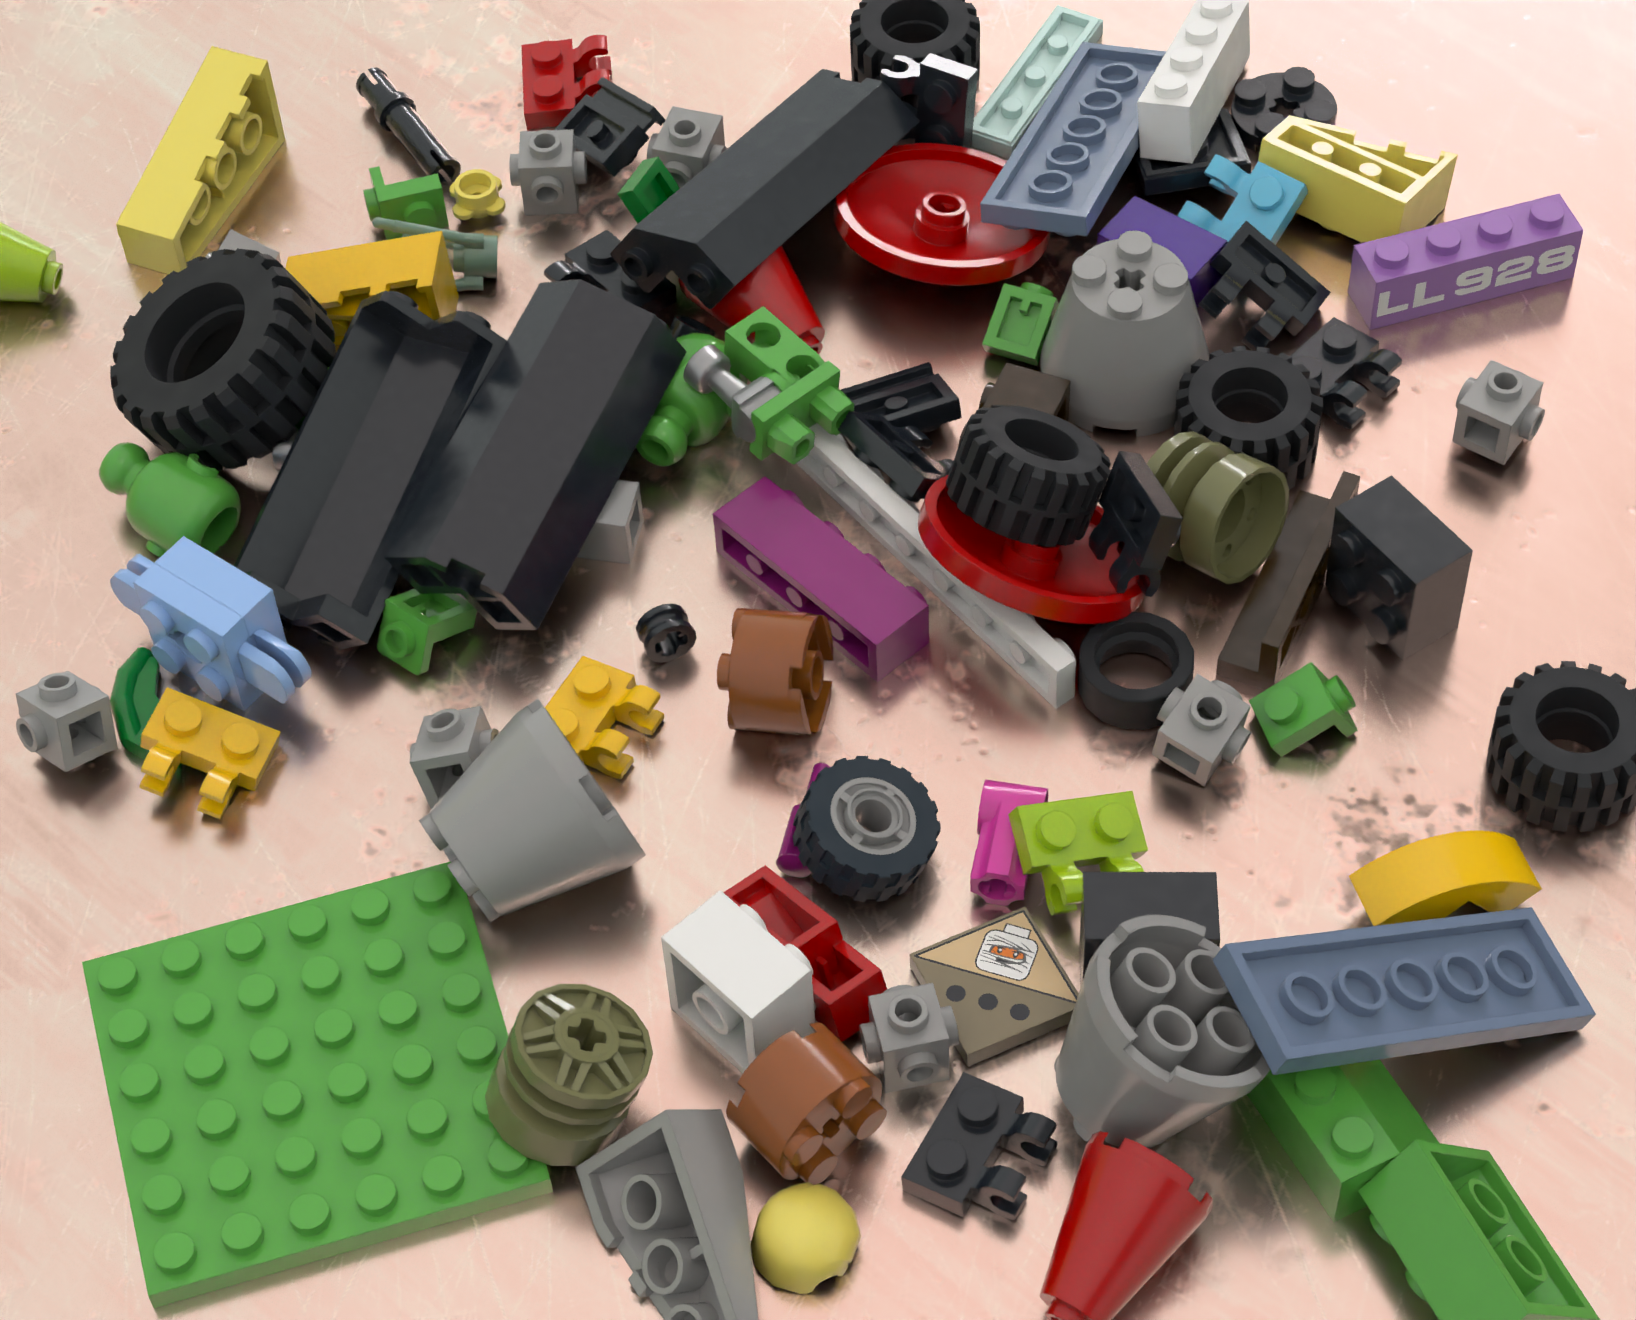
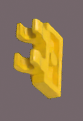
[545,656,665,779]
[139,687,281,819]

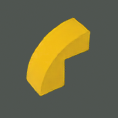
[1349,830,1542,926]

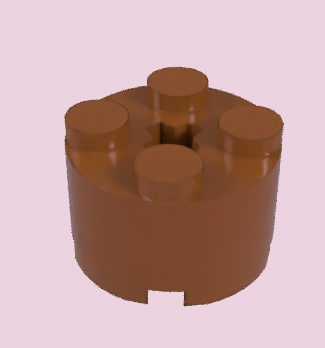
[717,608,833,735]
[726,1022,887,1185]

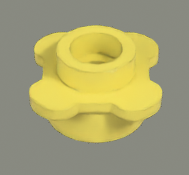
[449,169,505,220]

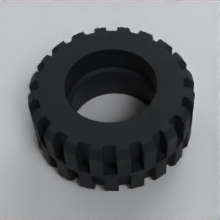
[110,248,336,471]

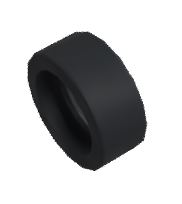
[1078,612,1194,730]

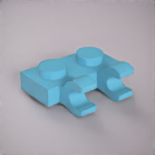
[1177,154,1308,245]

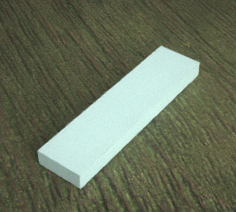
[971,5,1103,159]

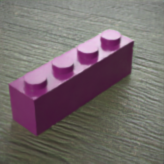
[713,476,929,683]

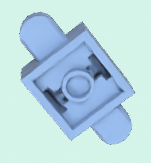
[110,536,312,711]

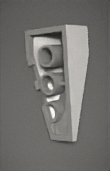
[576,1109,758,1320]

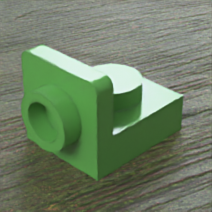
[982,282,1059,366]
[377,588,477,675]

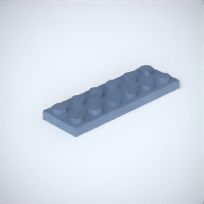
[980,42,1166,237]
[1213,907,1596,1075]

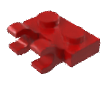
[521,35,612,130]

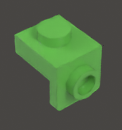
[363,166,449,240]
[1249,662,1358,757]

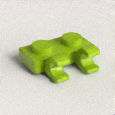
[1008,791,1148,915]

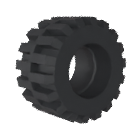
[849,0,980,108]
[1173,346,1323,490]
[946,405,1111,547]
[1486,661,1636,832]

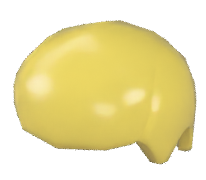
[750,1182,861,1294]

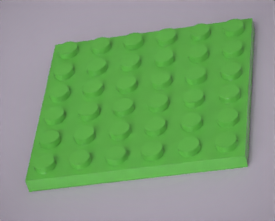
[82,862,553,1308]

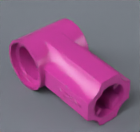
[970,779,1049,906]

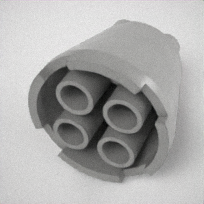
[1040,231,1209,437]
[419,699,646,922]
[1054,915,1270,1148]

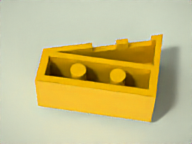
[285,231,459,345]

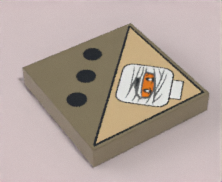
[909,906,1079,1067]

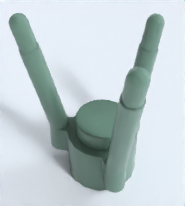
[372,217,498,292]

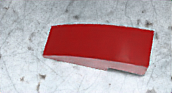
[723,865,887,1042]

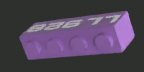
[1348,193,1584,330]

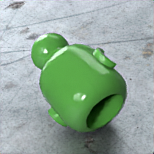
[636,333,748,466]
[99,442,241,557]

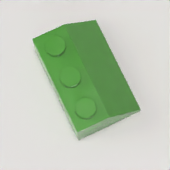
[1247,1059,1439,1223]
[1358,1139,1600,1320]

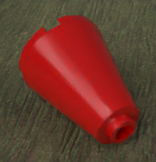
[678,245,825,354]
[1040,1131,1213,1320]

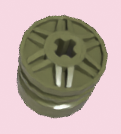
[1147,431,1289,584]
[485,984,653,1166]

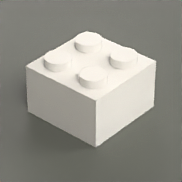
[661,890,816,1074]

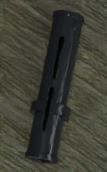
[356,67,461,187]

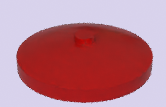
[833,143,1051,286]
[918,475,1145,624]

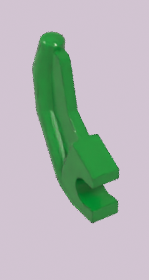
[110,647,181,768]

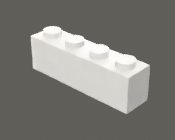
[1137,0,1251,164]

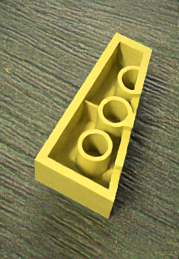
[116,46,286,274]

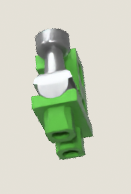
[683,306,854,465]

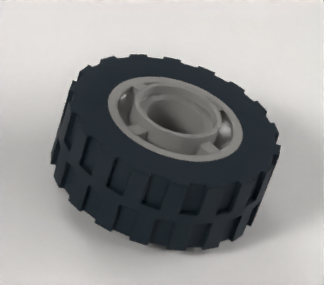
[793,756,941,902]

